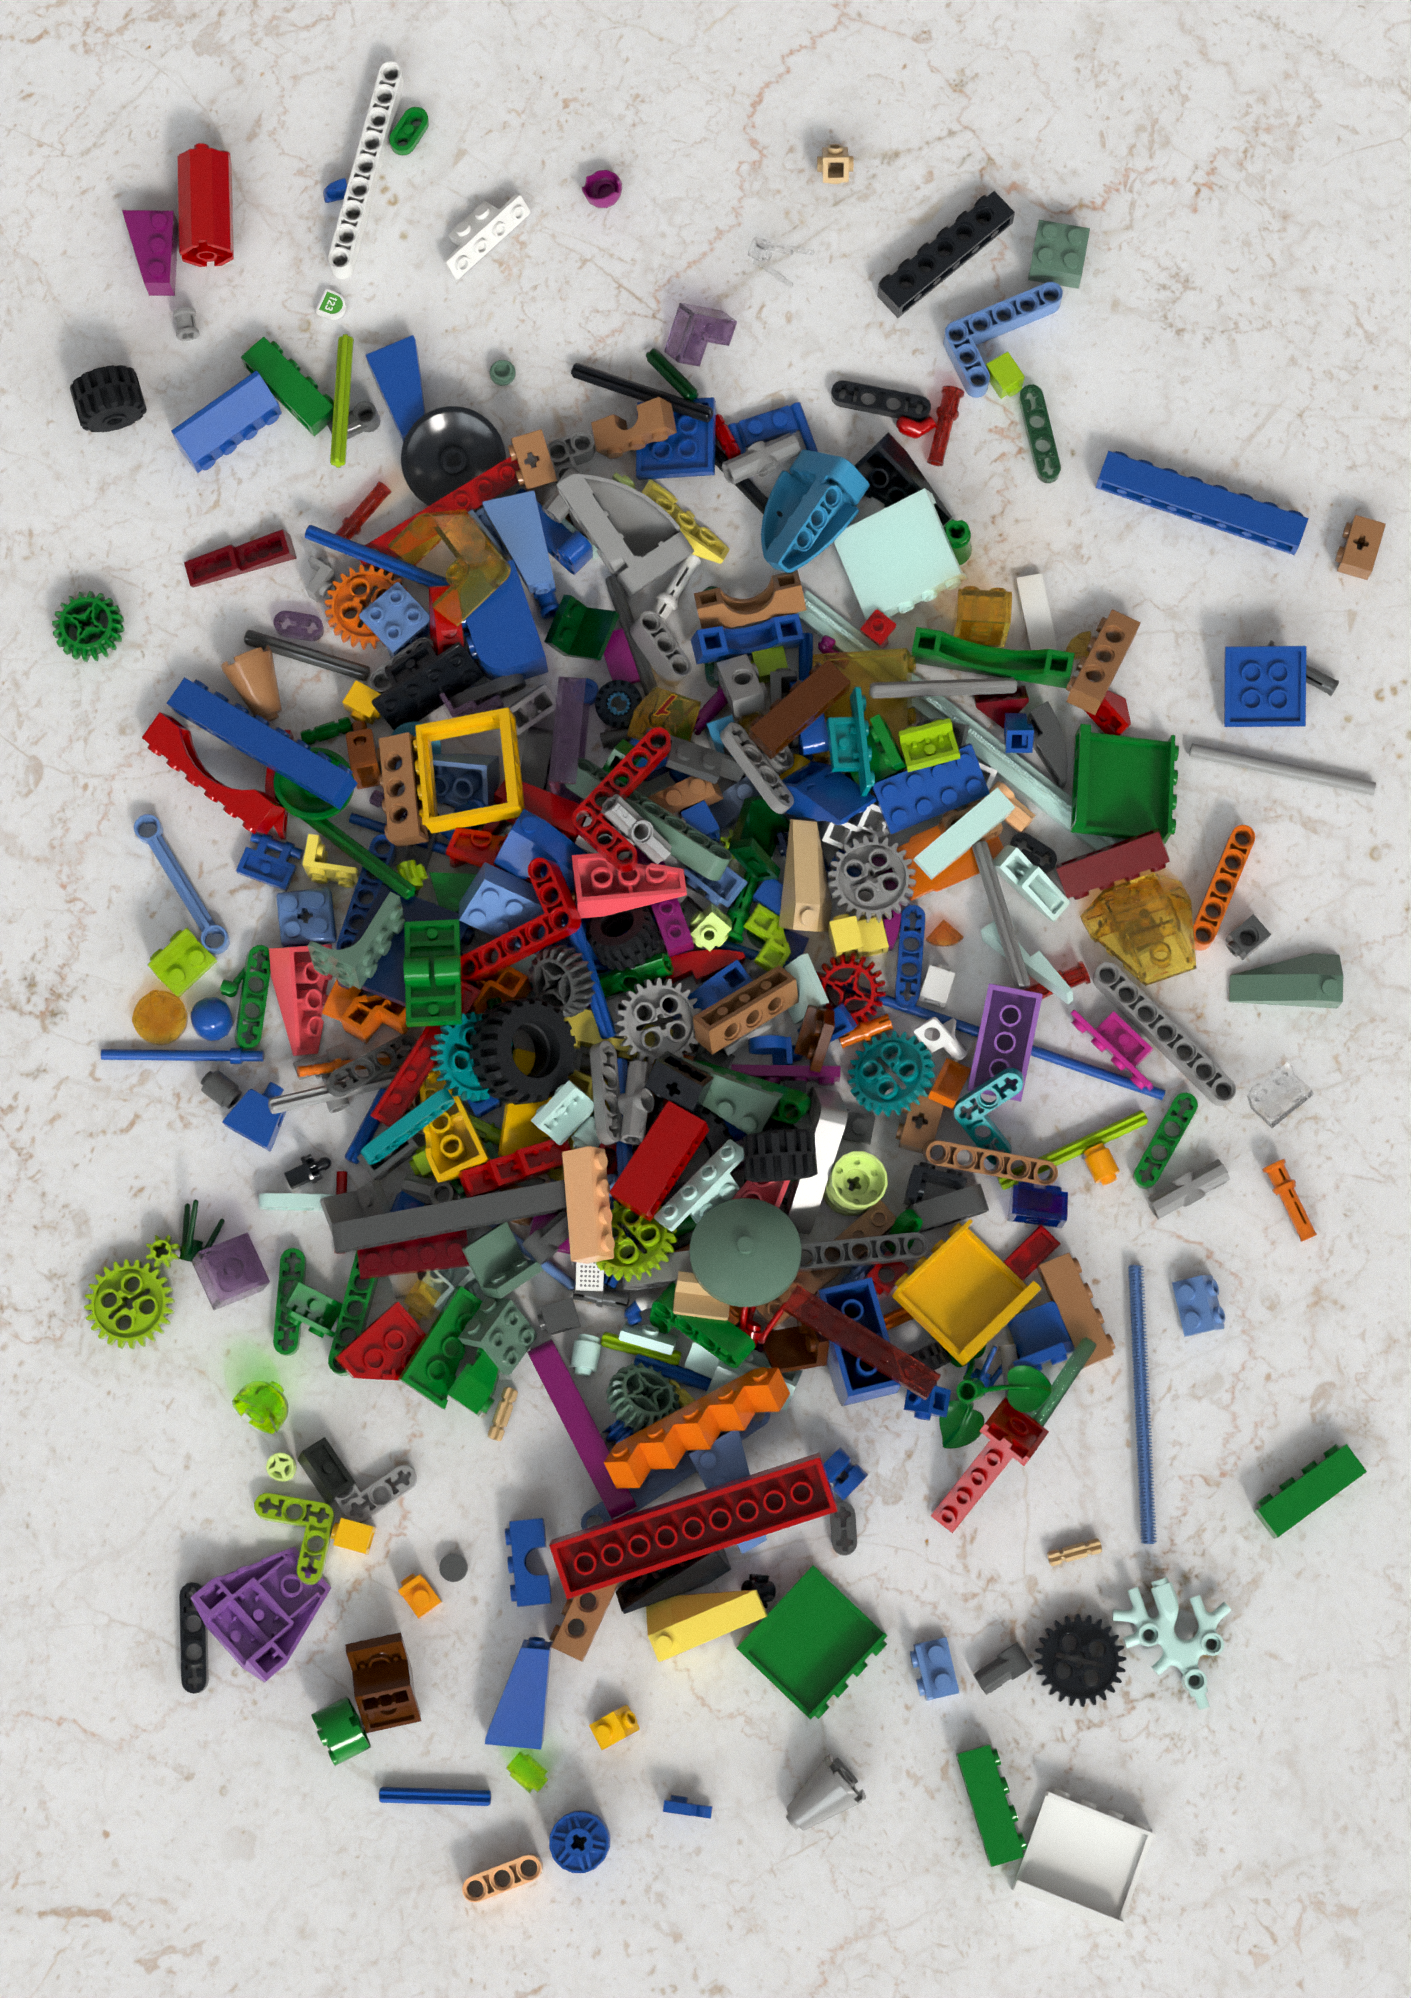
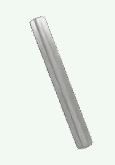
[268,1070,397,1114]

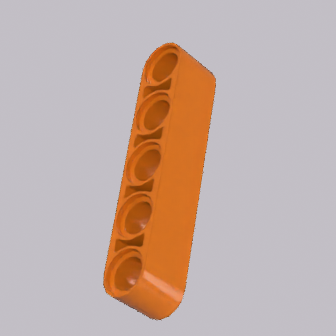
[1188,825,1255,951]

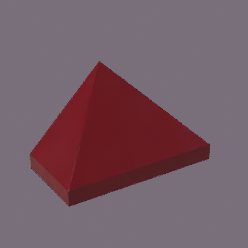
[973,686,1029,728]

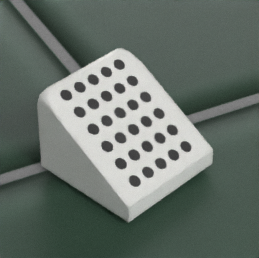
[576,1262,604,1291]

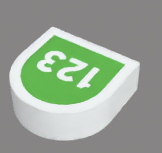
[316,289,346,320]

